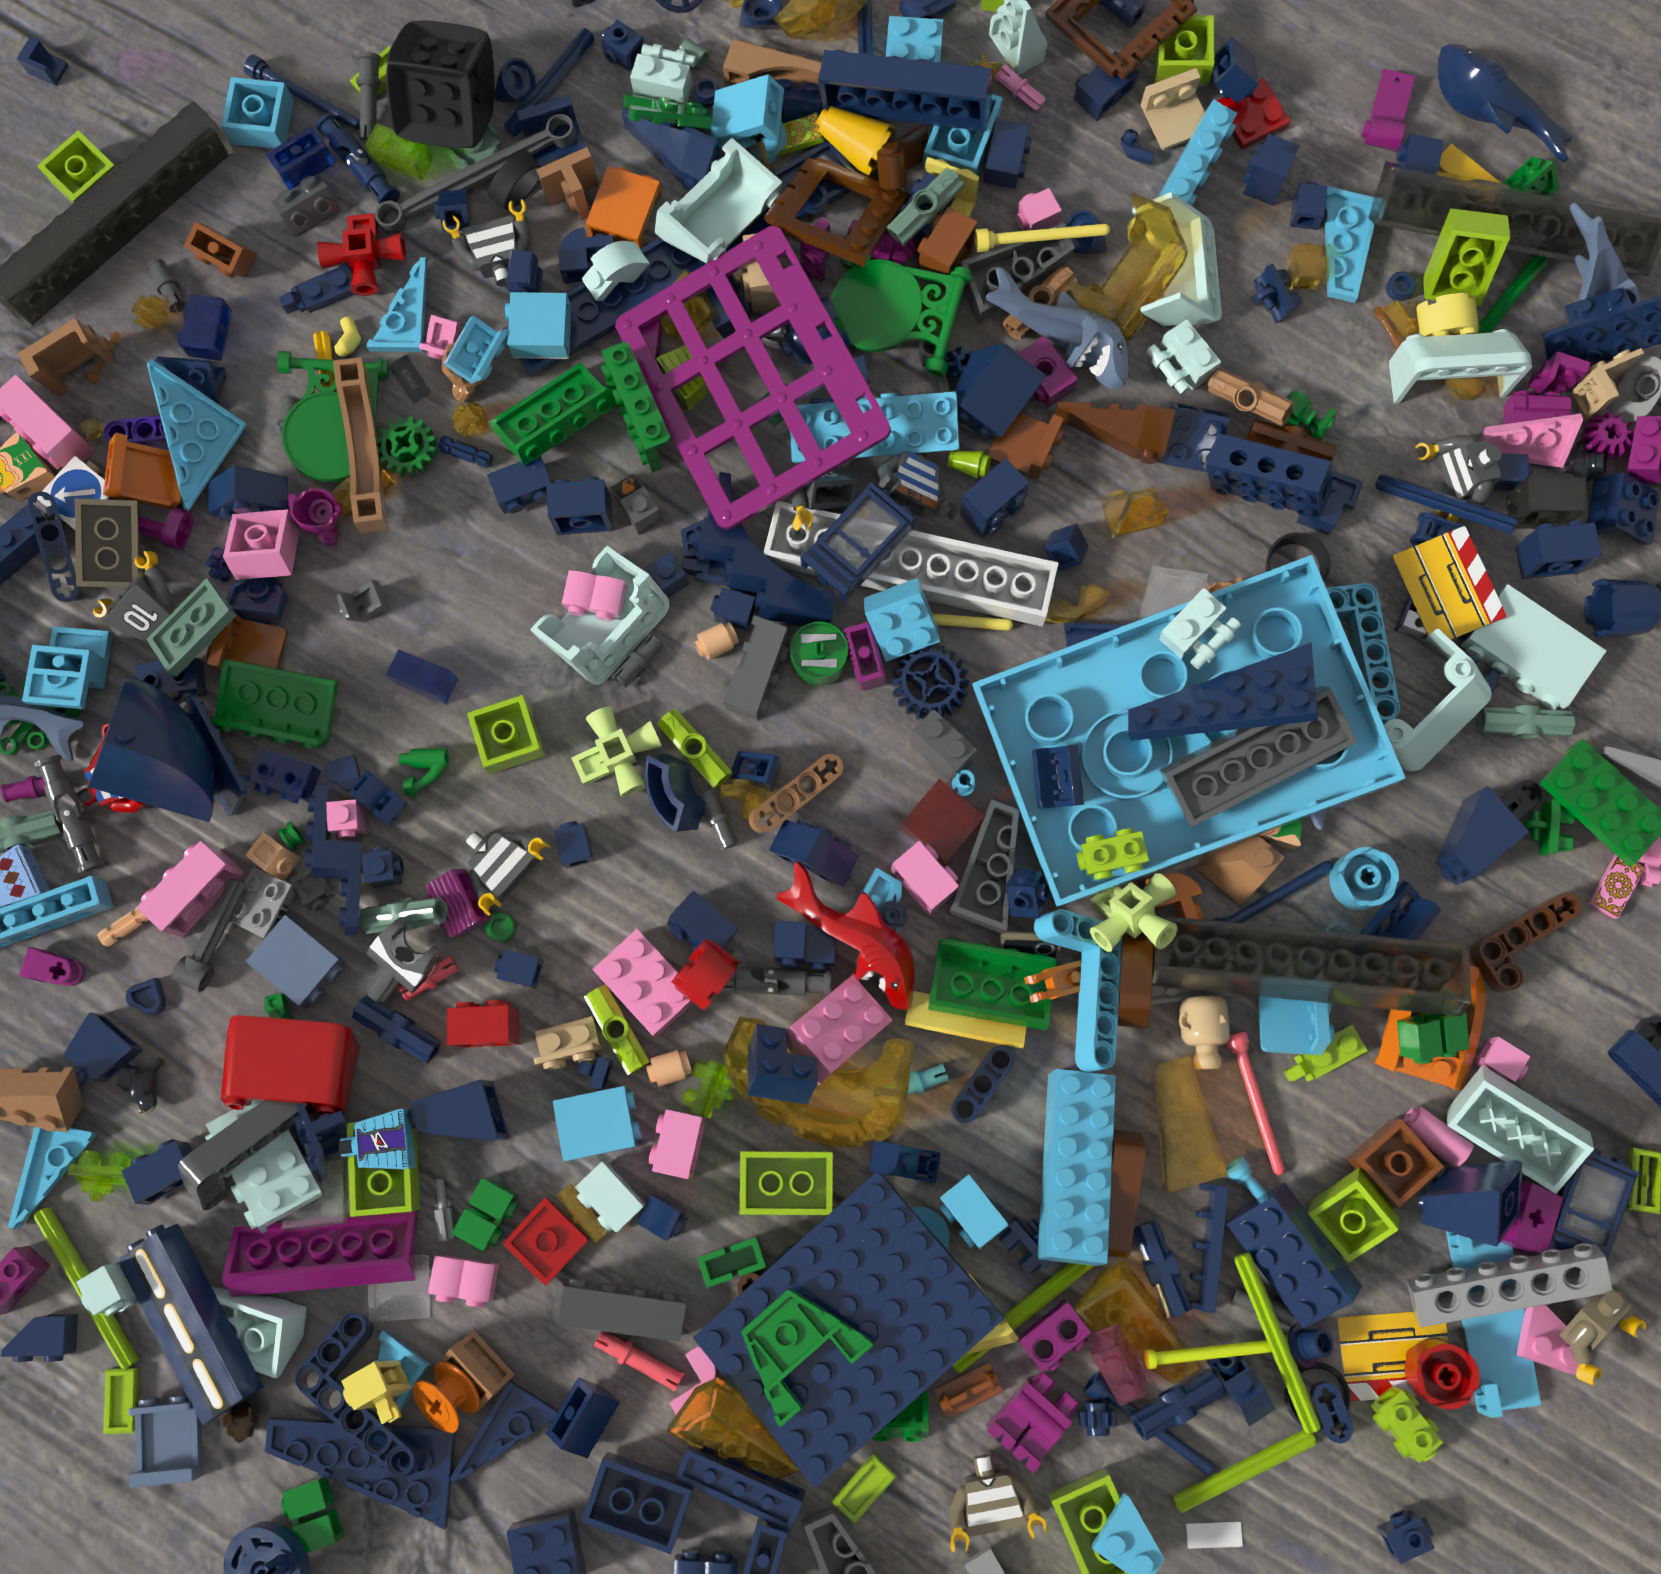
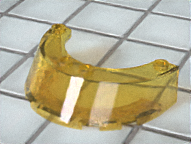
[722,1017,914,1147]

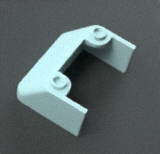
[1132,192,1222,326]
[1389,329,1532,404]
[1384,628,1492,772]

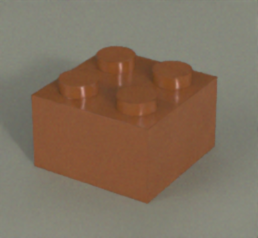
[917,206,978,292]
[1347,1119,1444,1208]

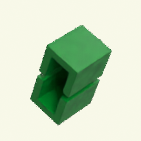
[1397,1008,1470,1064]
[451,1177,519,1251]
[697,1235,768,1288]
[281,1476,344,1553]

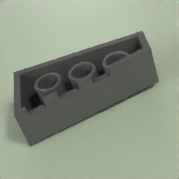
[959,223,1075,323]
[949,799,1019,934]
[552,1278,686,1342]
[800,1507,876,1574]

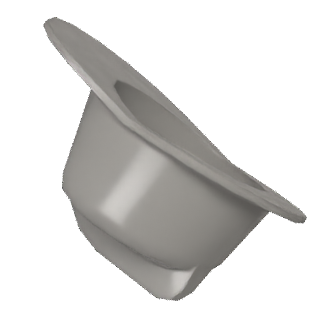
[1611,356,1661,423]

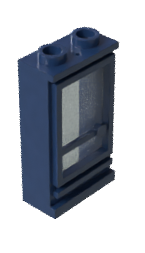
[800,482,914,603]
[1549,1148,1640,1261]

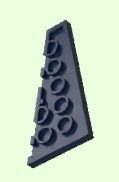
[1128,643,1318,741]
[265,1417,456,1529]

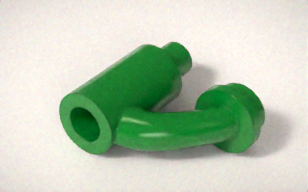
[399,748,449,798]

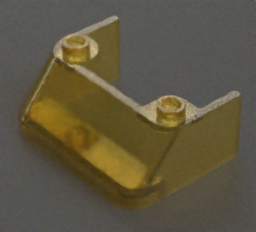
[1068,193,1188,341]

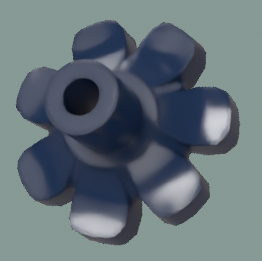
[205,547,233,582]

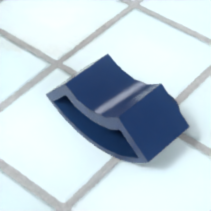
[645,754,705,832]

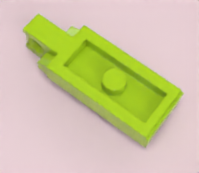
[1283,1024,1368,1082]

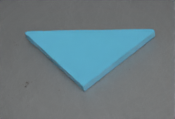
[147,359,248,511]

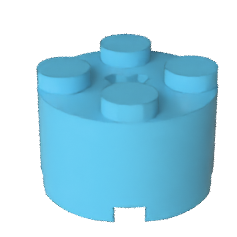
[1329,847,1399,911]

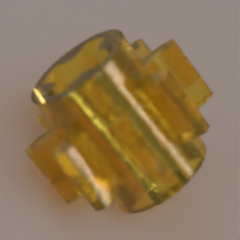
[132,294,168,330]
[451,402,488,437]

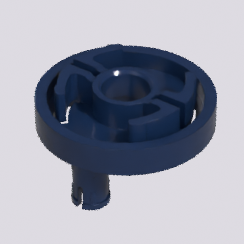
[224,1521,311,1574]

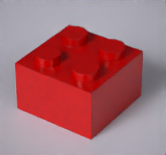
[447,1000,520,1048]

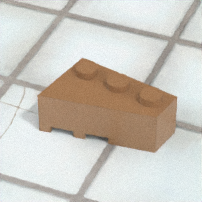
[0,1067,84,1133]

